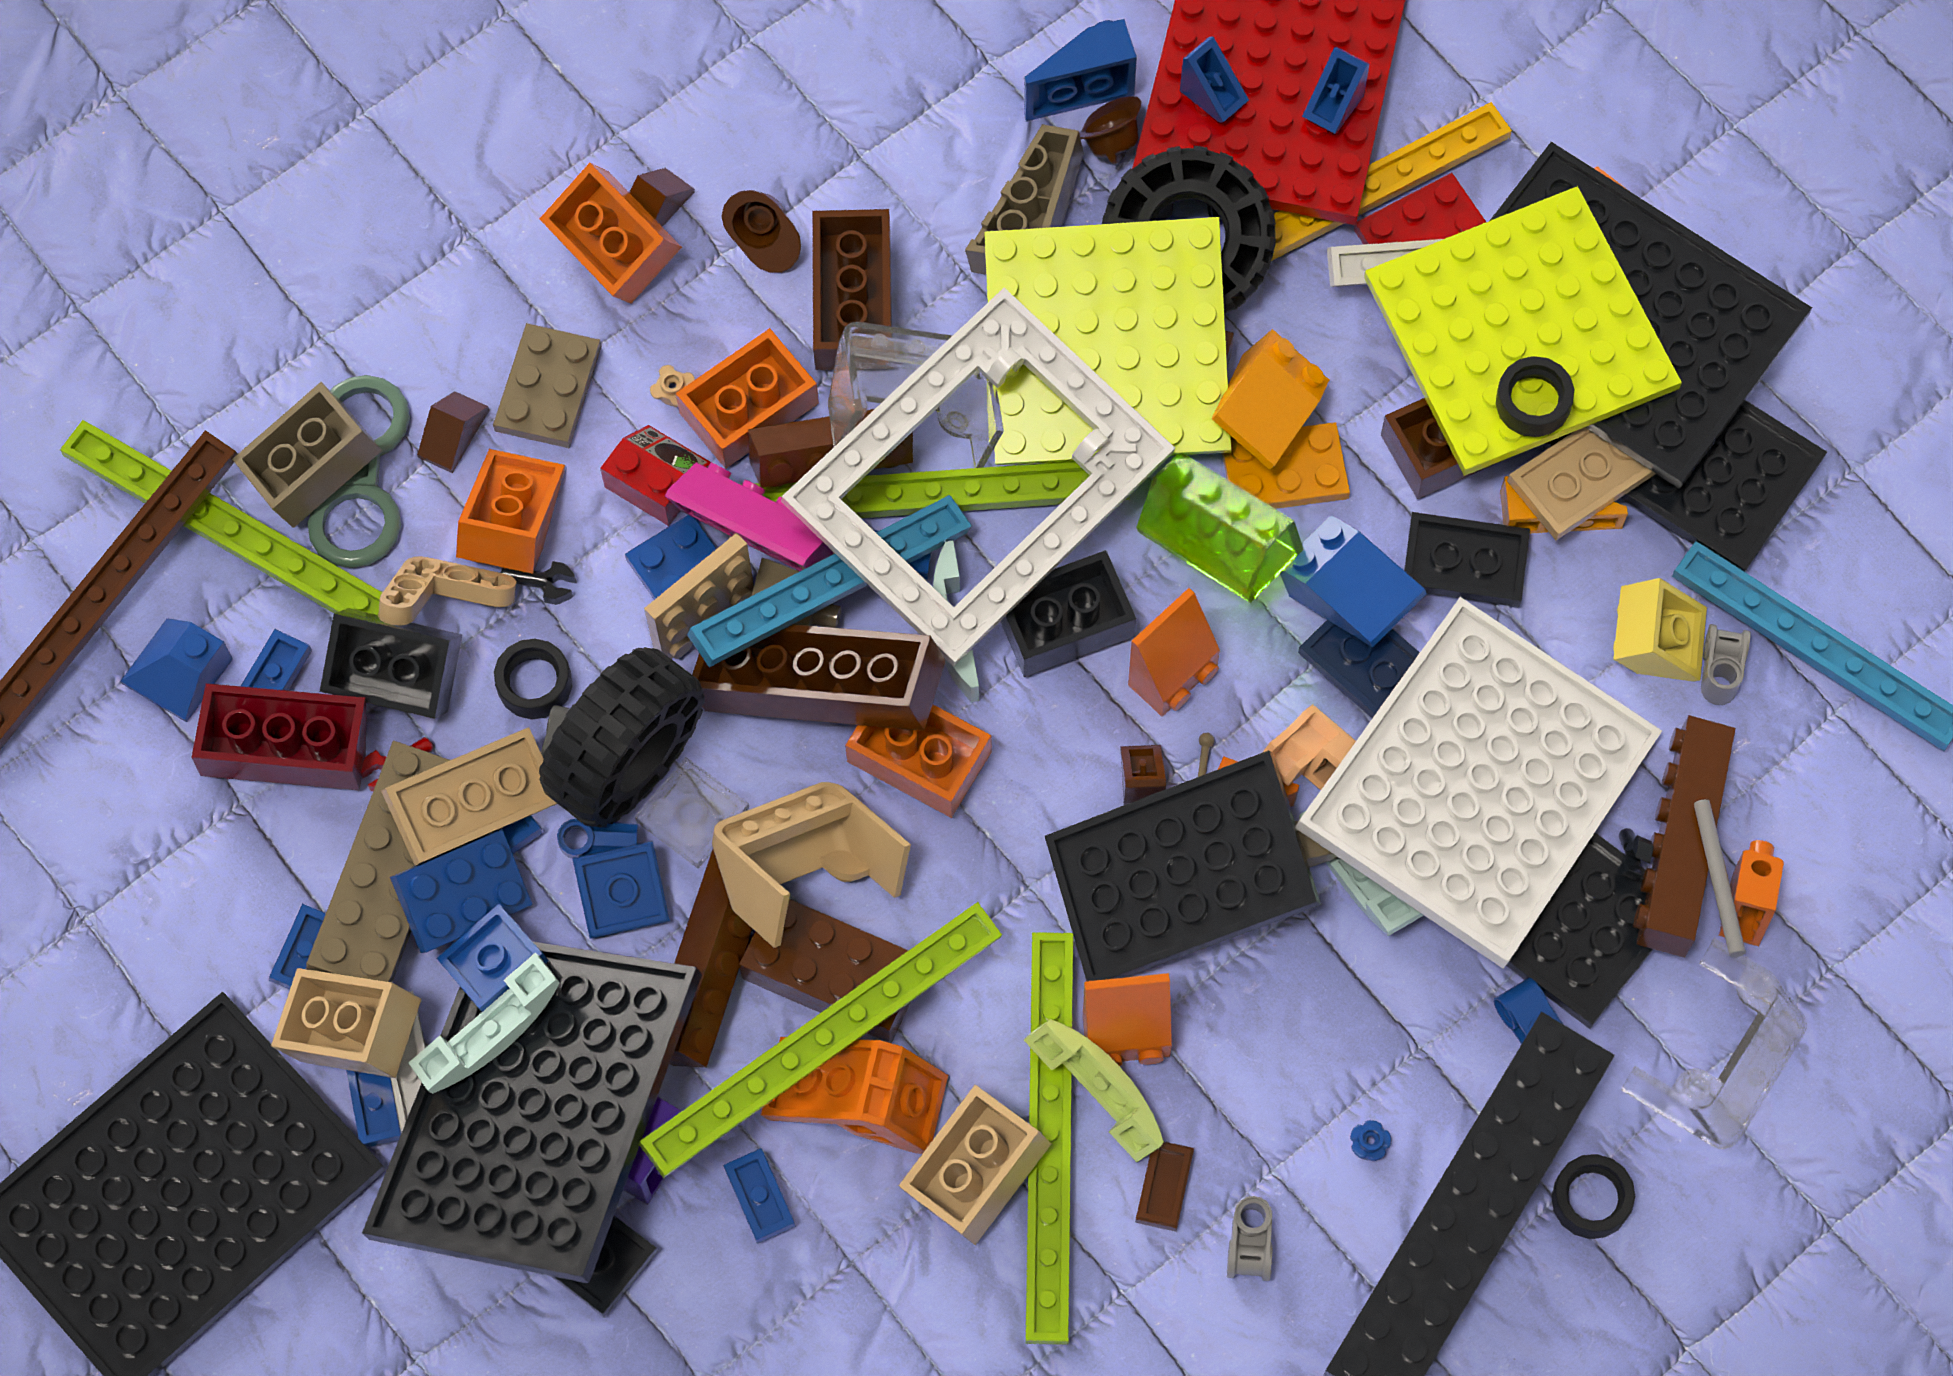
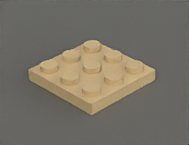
[644,533,754,659]

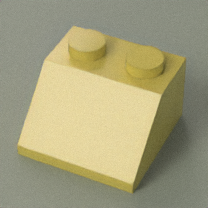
[1613,578,1707,682]

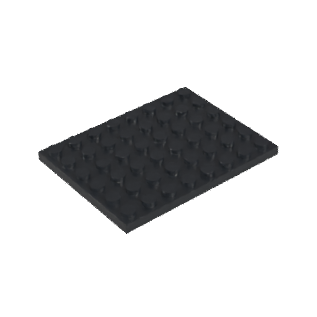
[1489,142,1813,489]
[362,941,702,1283]
[0,991,386,1376]

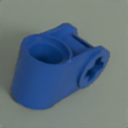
[1493,977,1564,1044]

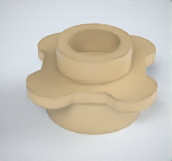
[650,365,695,407]

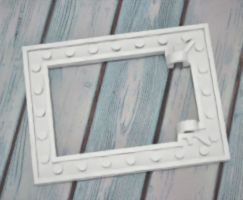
[781,288,1175,667]

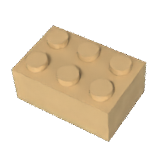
[271,968,421,1078]
[898,1084,1051,1245]

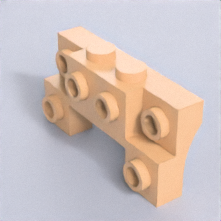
[1262,704,1356,790]

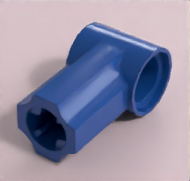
[557,819,638,858]

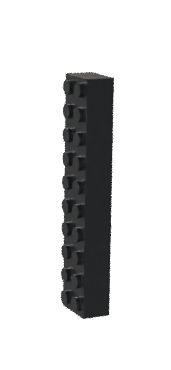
[1324,1012,1615,1376]

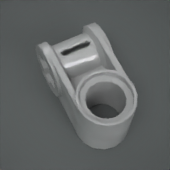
[1701,624,1751,705]
[1227,1196,1272,1281]

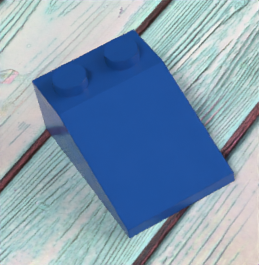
[1024,19,1137,122]
[1277,515,1427,647]

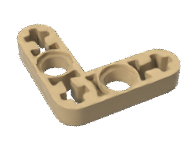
[378,556,516,625]

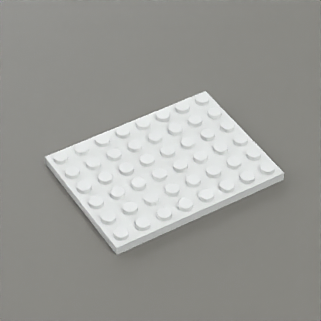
[1295,597,1662,969]

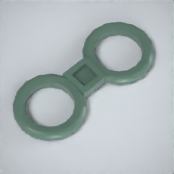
[307,375,410,568]

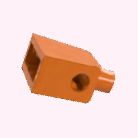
[1719,840,1784,946]

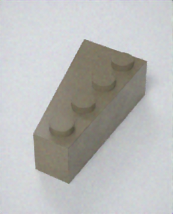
[965,124,1084,275]

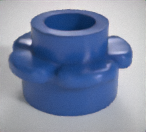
[1350,1120,1391,1161]

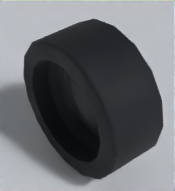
[1495,356,1575,437]
[494,638,572,719]
[1551,1154,1635,1239]

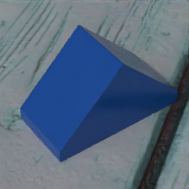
[1180,37,1249,122]
[1302,47,1370,133]

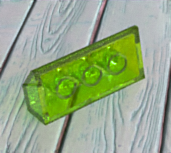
[1136,453,1304,603]

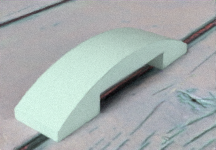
[933,541,979,702]
[1299,812,1423,936]
[408,953,560,1093]

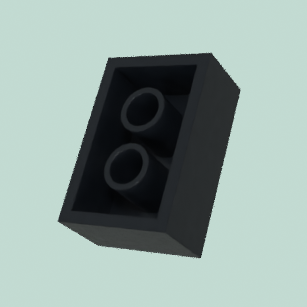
[1000,550,1136,677]
[319,608,462,719]

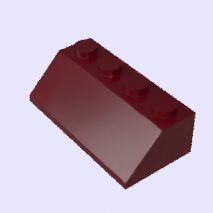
[191,683,366,790]

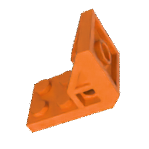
[761,1037,948,1154]

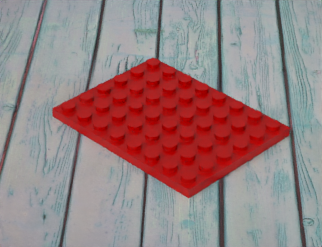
[1132,0,1405,225]

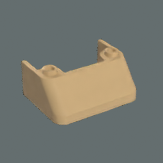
[712,782,911,948]

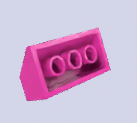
[665,463,834,571]

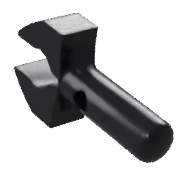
[501,561,577,605]
[1618,828,1654,880]

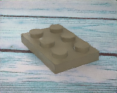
[493,323,602,448]

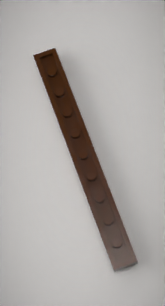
[0,430,237,750]

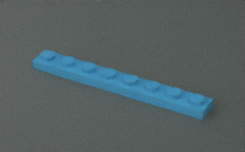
[687,495,972,667]
[1672,541,1953,751]

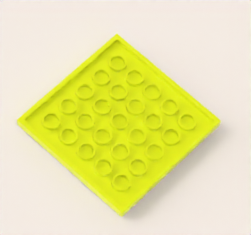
[1364,186,1682,476]
[984,217,1231,466]

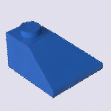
[121,618,233,722]

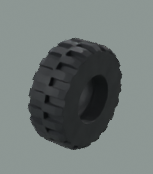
[1102,146,1276,314]
[539,647,705,828]

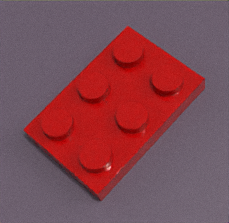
[1354,173,1486,245]

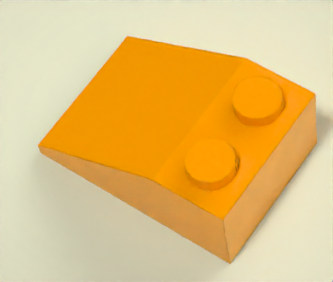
[1211,329,1330,470]

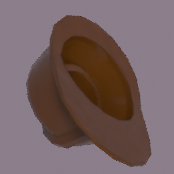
[1079,96,1142,165]
[721,190,801,273]

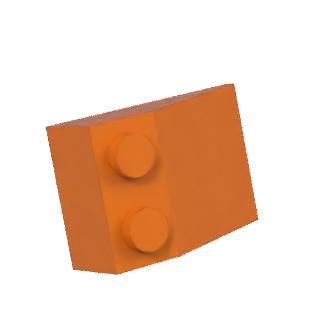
[456,449,565,574]
[1128,588,1220,717]
[1082,973,1172,1066]

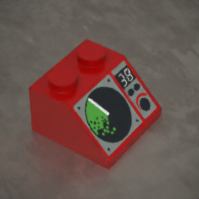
[600,425,712,526]

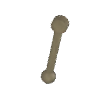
[1198,732,1214,777]

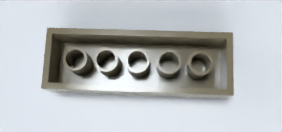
[306,740,450,982]

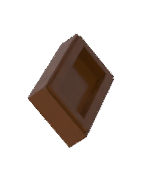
[1135,1142,1194,1232]

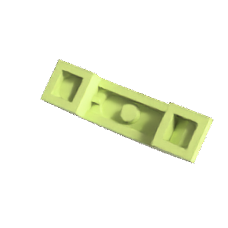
[1024,1019,1164,1162]

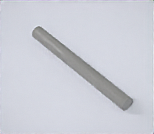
[1694,799,1746,958]

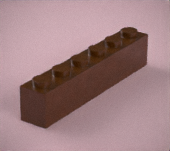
[1633,715,1736,958]
[670,849,752,1067]

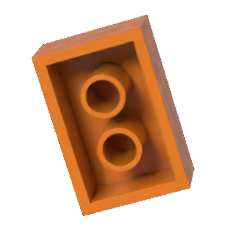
[539,162,682,303]
[676,328,819,469]
[845,704,992,818]

